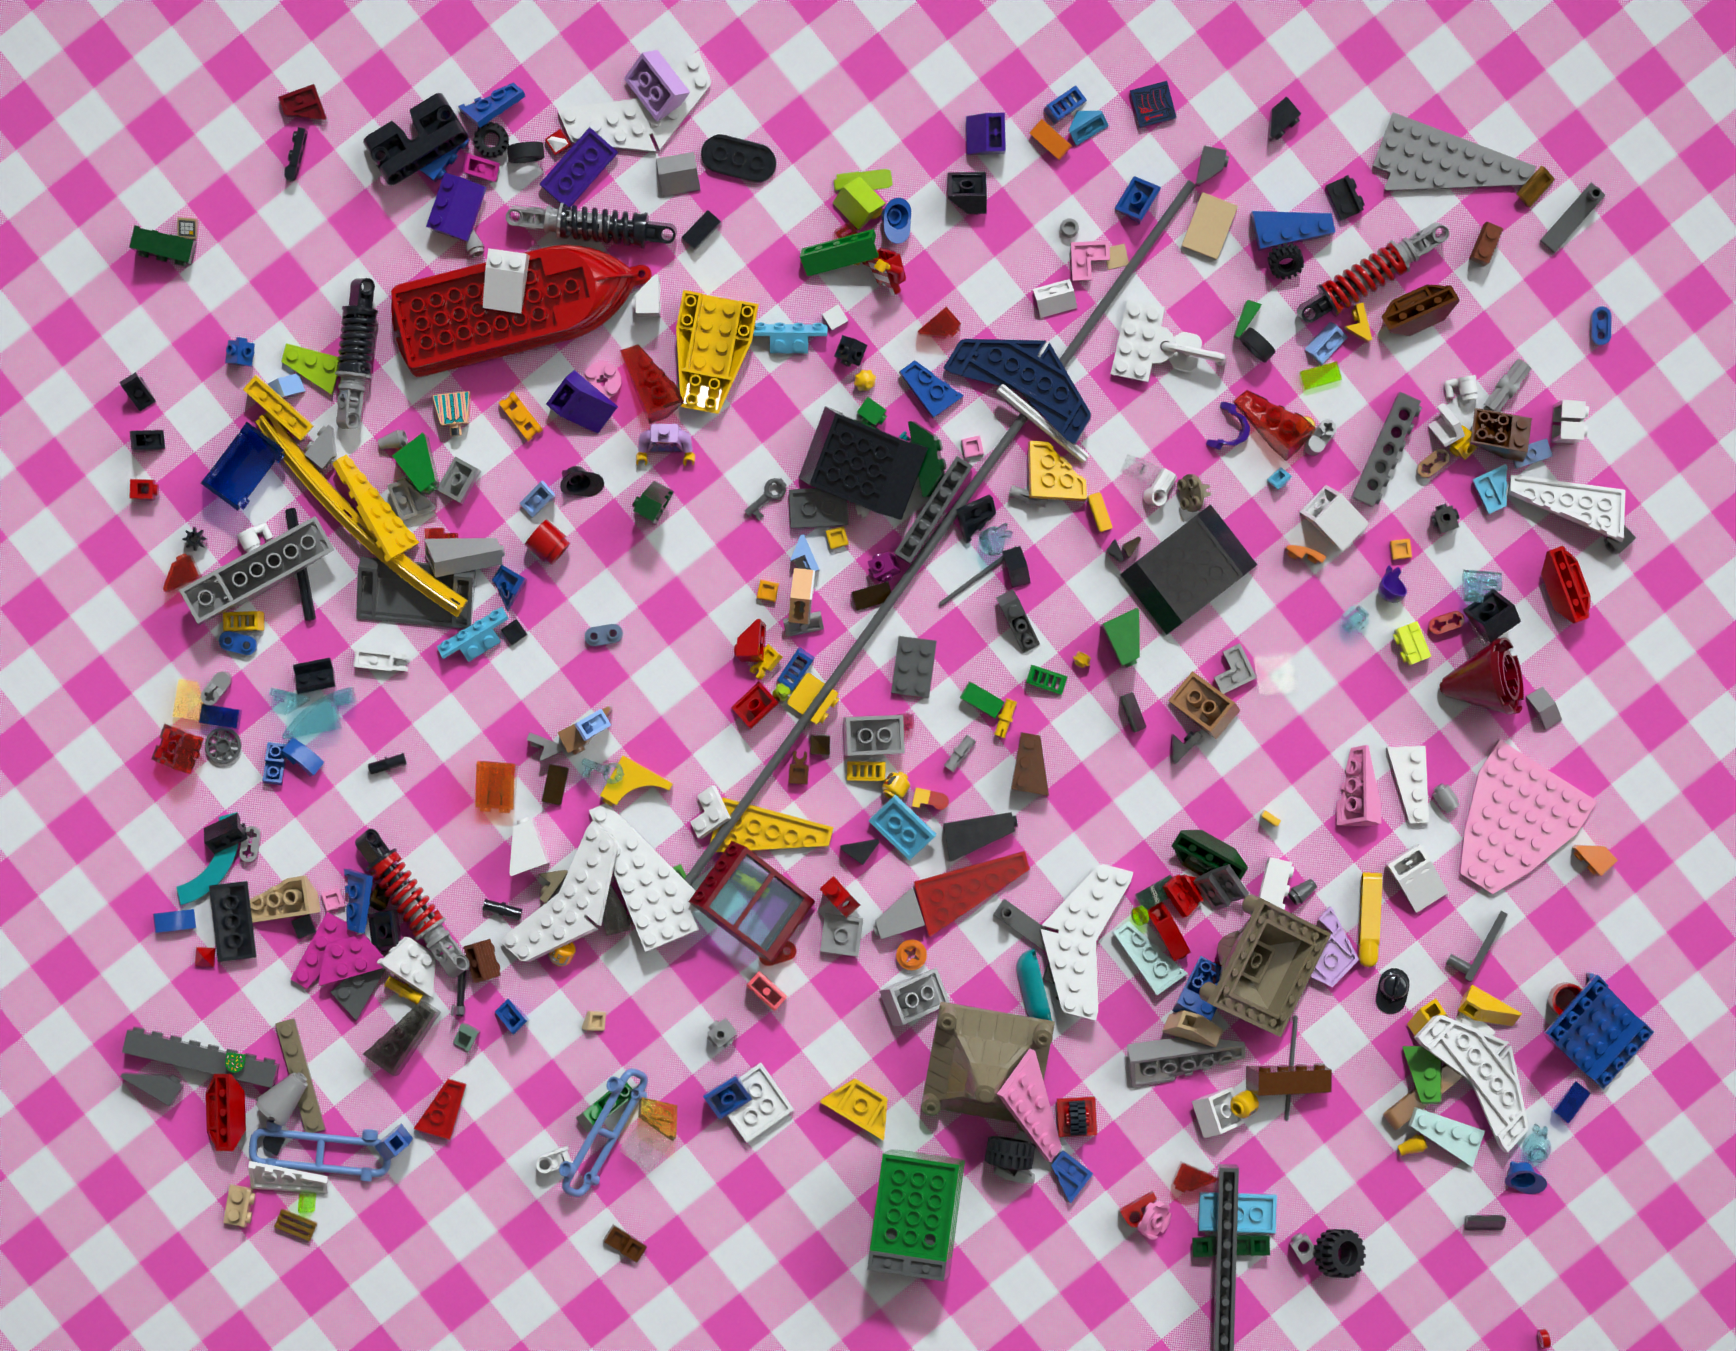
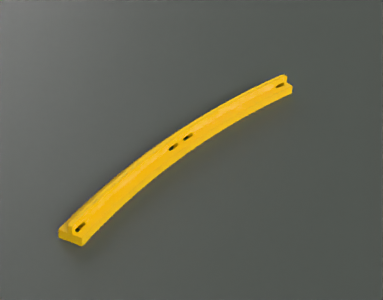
[255,412,468,617]

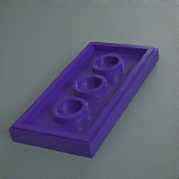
[539,127,619,207]

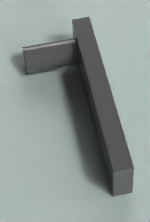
[1540,182,1605,253]
[993,899,1049,952]
[1446,911,1508,982]

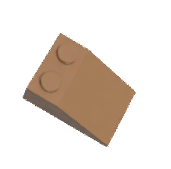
[1168,671,1240,739]
[557,706,613,755]

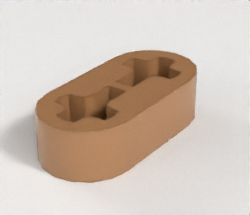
[1416,448,1450,478]

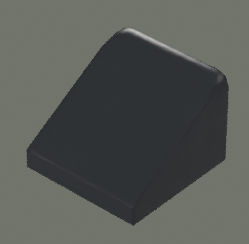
[1106,539,1124,562]

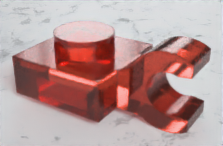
[425,528,458,539]

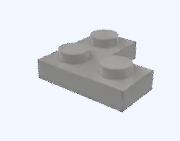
[1213,643,1257,694]

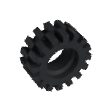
[474,122,509,158]
[1267,243,1304,280]

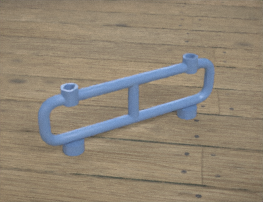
[559,1068,648,1197]
[249,1120,391,1181]

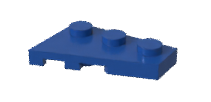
[458,83,526,128]

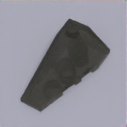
[603,882,633,936]

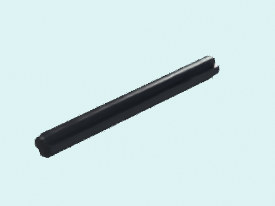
[285,508,316,621]

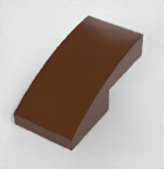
[603,1224,647,1263]

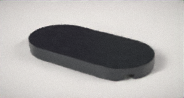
[701,134,776,183]

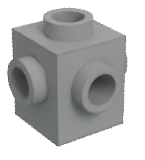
[707,1017,738,1048]

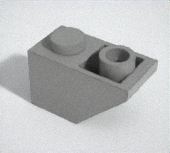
[304,425,337,470]

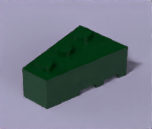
[129,225,197,267]
[632,481,674,525]

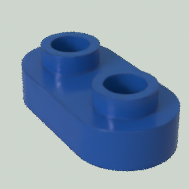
[1591,306,1612,345]
[219,631,258,655]

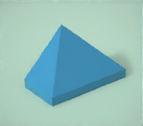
[1068,110,1109,146]

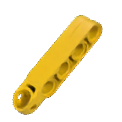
[1358,872,1382,967]

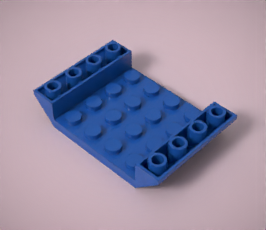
[1544,975,1654,1090]

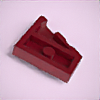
[278,84,327,120]

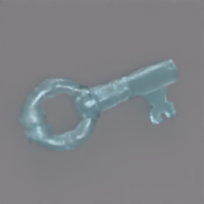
[582,758,624,784]

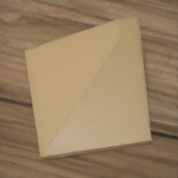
[582,1011,606,1031]

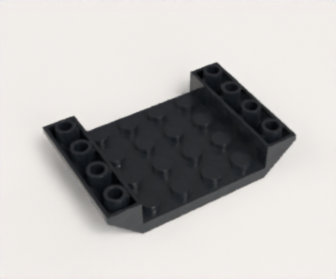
[799,406,928,520]
[1120,504,1257,635]

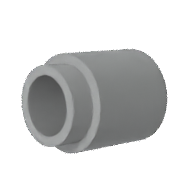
[1432,783,1459,813]

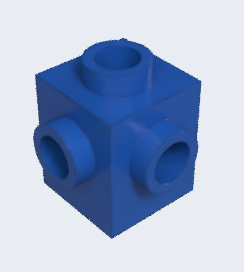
[225,337,255,366]

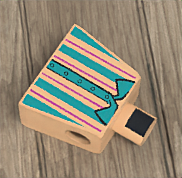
[433,391,471,437]

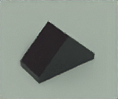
[130,430,165,452]
[1002,546,1031,588]
[840,839,879,865]

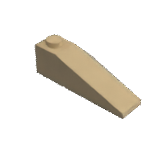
[250,875,321,922]

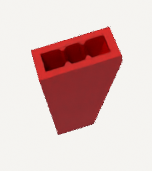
[1145,901,1191,961]

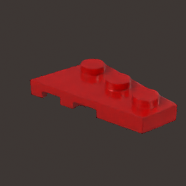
[413,1078,467,1140]

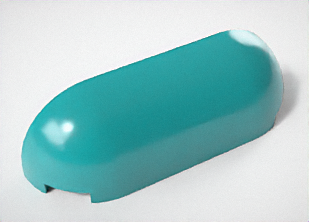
[1016,949,1052,1021]

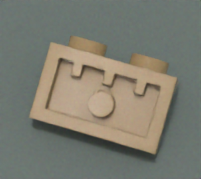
[223,1184,256,1228]

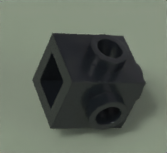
[834,335,867,367]
[1430,503,1460,534]

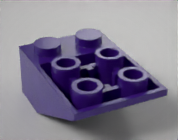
[546,370,618,434]

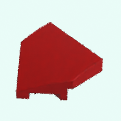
[1162,874,1203,918]

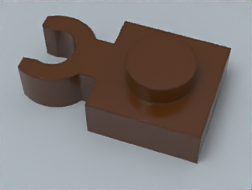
[788,751,809,784]

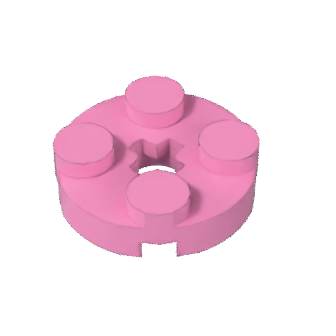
[583,361,622,399]
[1138,1201,1171,1240]

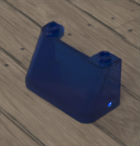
[201,421,285,511]

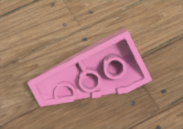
[1336,745,1381,826]

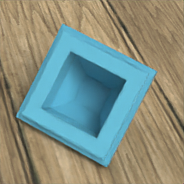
[1267,467,1292,489]

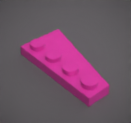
[291,912,358,988]

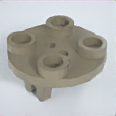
[1177,474,1211,512]

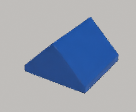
[1114,176,1161,224]
[703,1074,752,1120]

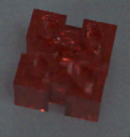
[151,723,204,774]

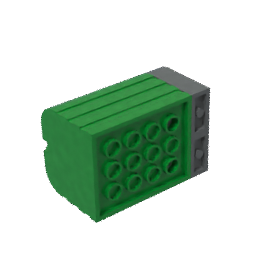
[867,1149,965,1281]

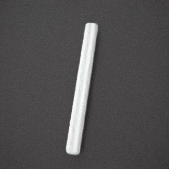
[997,384,1089,462]

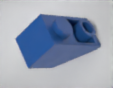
[374,1123,413,1162]

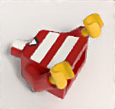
[855,248,906,295]

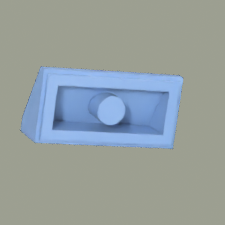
[1305,322,1348,365]

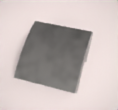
[1194,865,1249,910]

